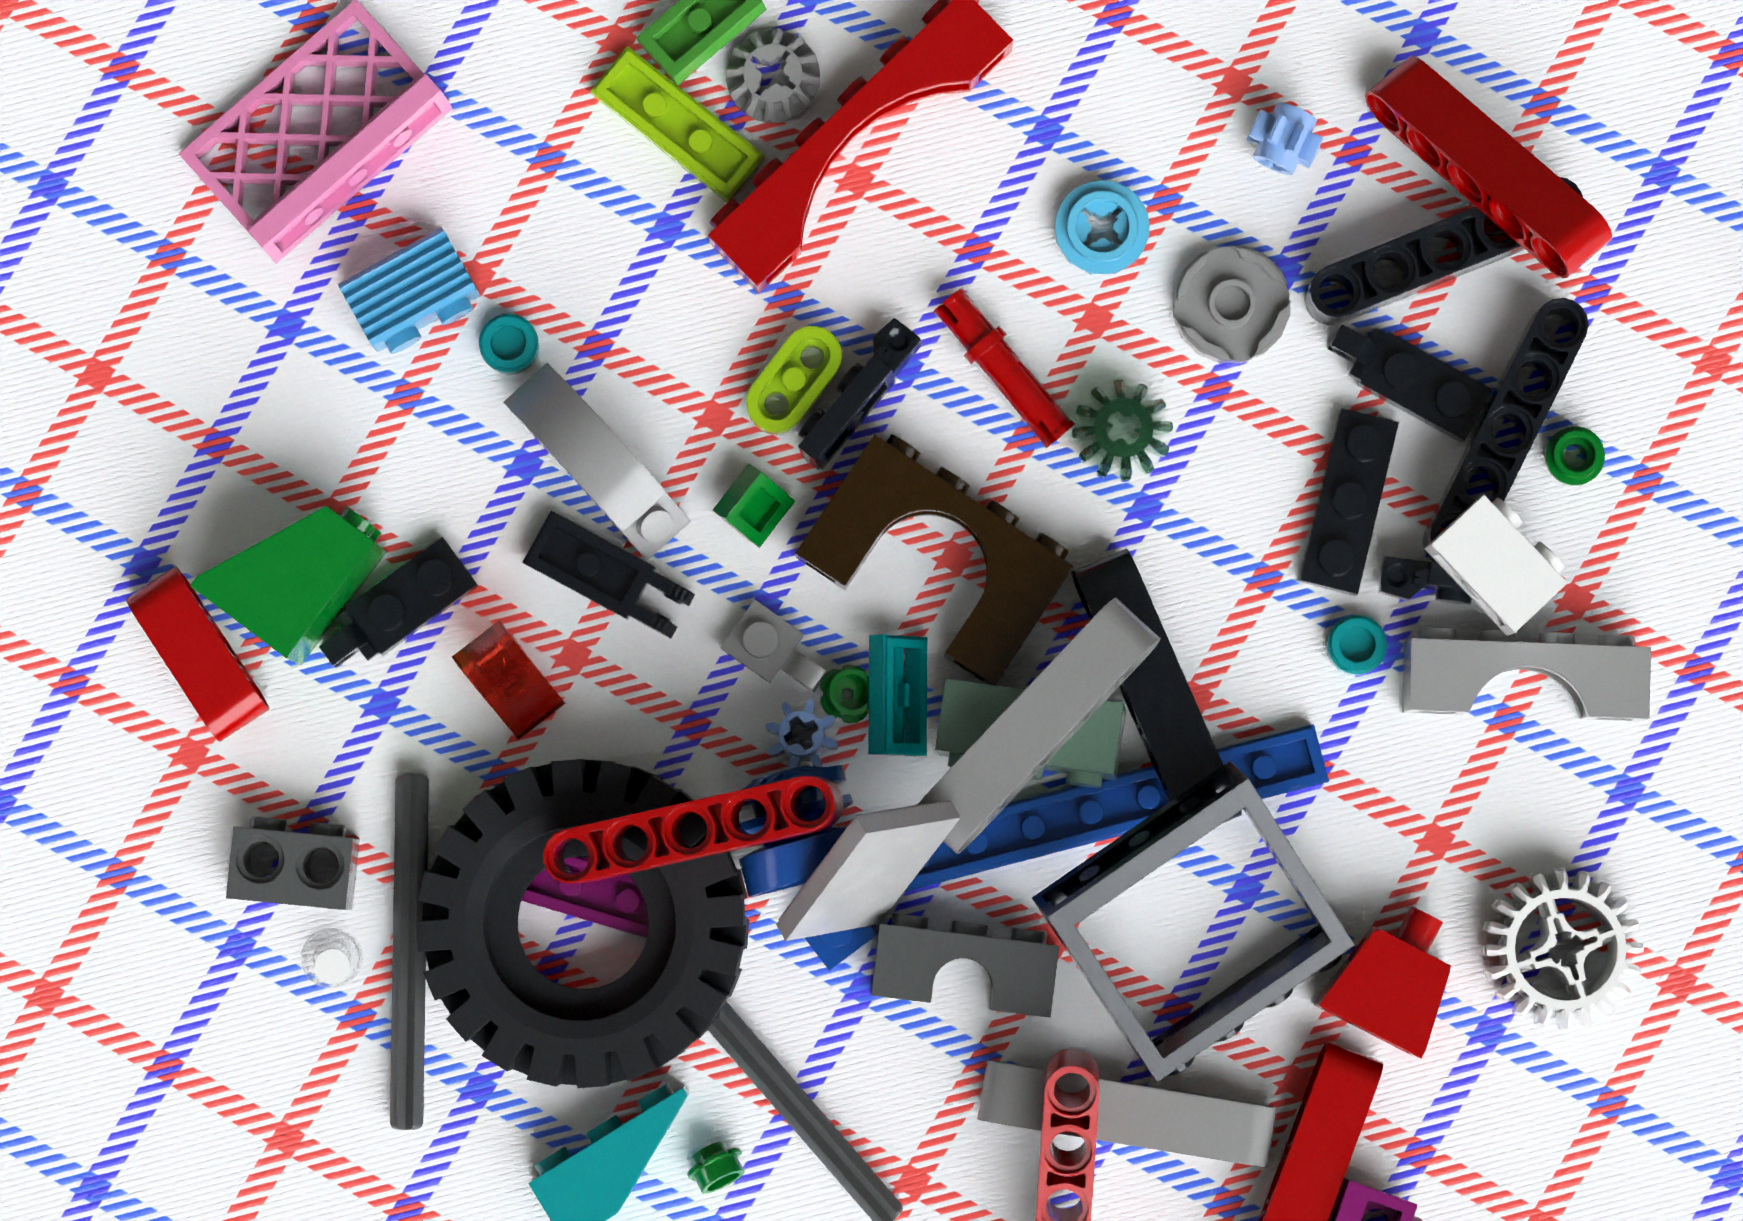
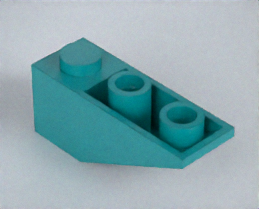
[528,1083,690,1221]

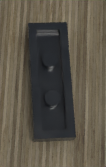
[1298,408,1399,596]

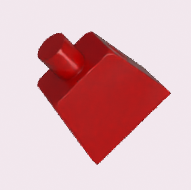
[1314,906,1451,1059]

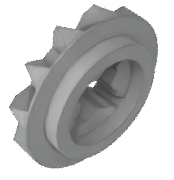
[726,28,820,123]

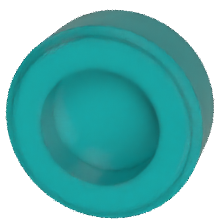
[479,314,539,375]
[1326,615,1387,675]

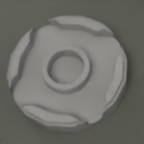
[1173,246,1291,363]

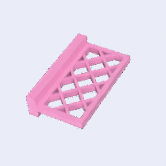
[179,0,453,264]

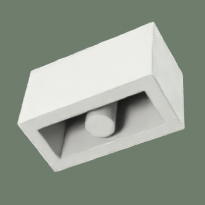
[1424,495,1568,636]

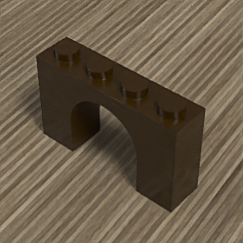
[795,434,1074,685]

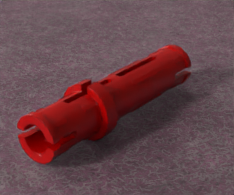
[933,287,1075,448]

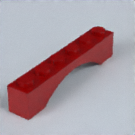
[708,0,1014,294]

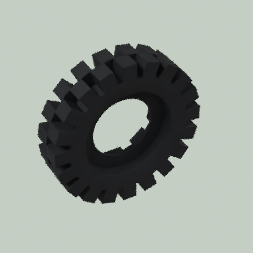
[416,759,749,1089]

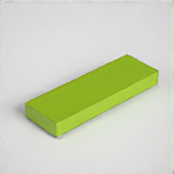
[590,46,765,203]

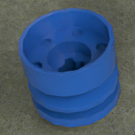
[739,765,853,897]

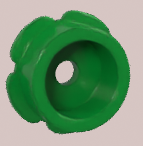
[820,665,869,724]
[687,1142,745,1194]

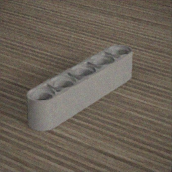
[917,598,1161,854]
[977,1060,1277,1167]

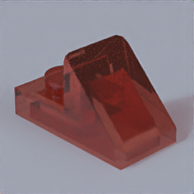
[452,620,566,740]

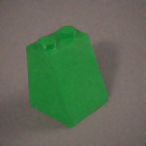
[190,506,387,665]

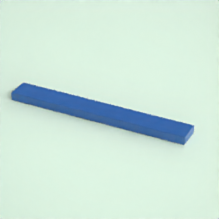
[904,724,1329,892]

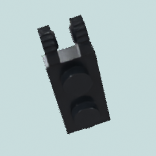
[522,511,695,639]

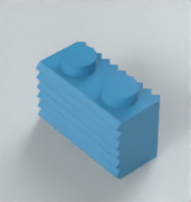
[338,227,480,354]

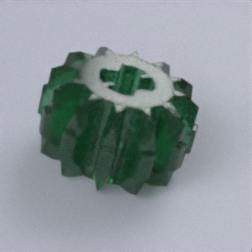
[1071,380,1173,482]

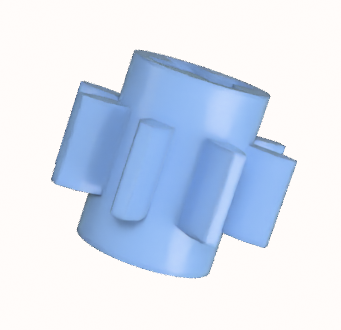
[1246,102,1323,175]
[765,699,839,769]

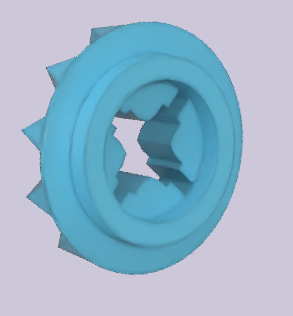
[1055,180,1150,275]

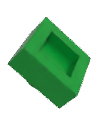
[712,463,795,548]

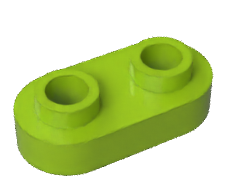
[746,326,842,435]

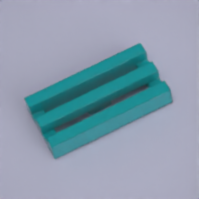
[868,634,928,756]

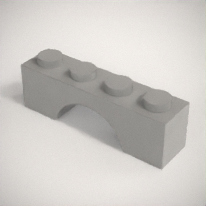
[1402,628,1651,722]

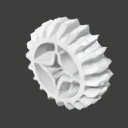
[1480,868,1644,1030]

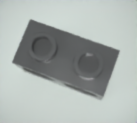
[226,816,360,911]

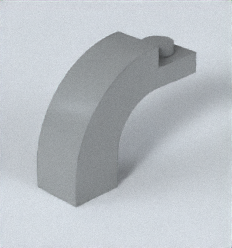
[503,363,691,561]

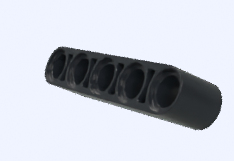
[1304,177,1583,325]
[1422,298,1589,561]
[1071,549,1242,823]

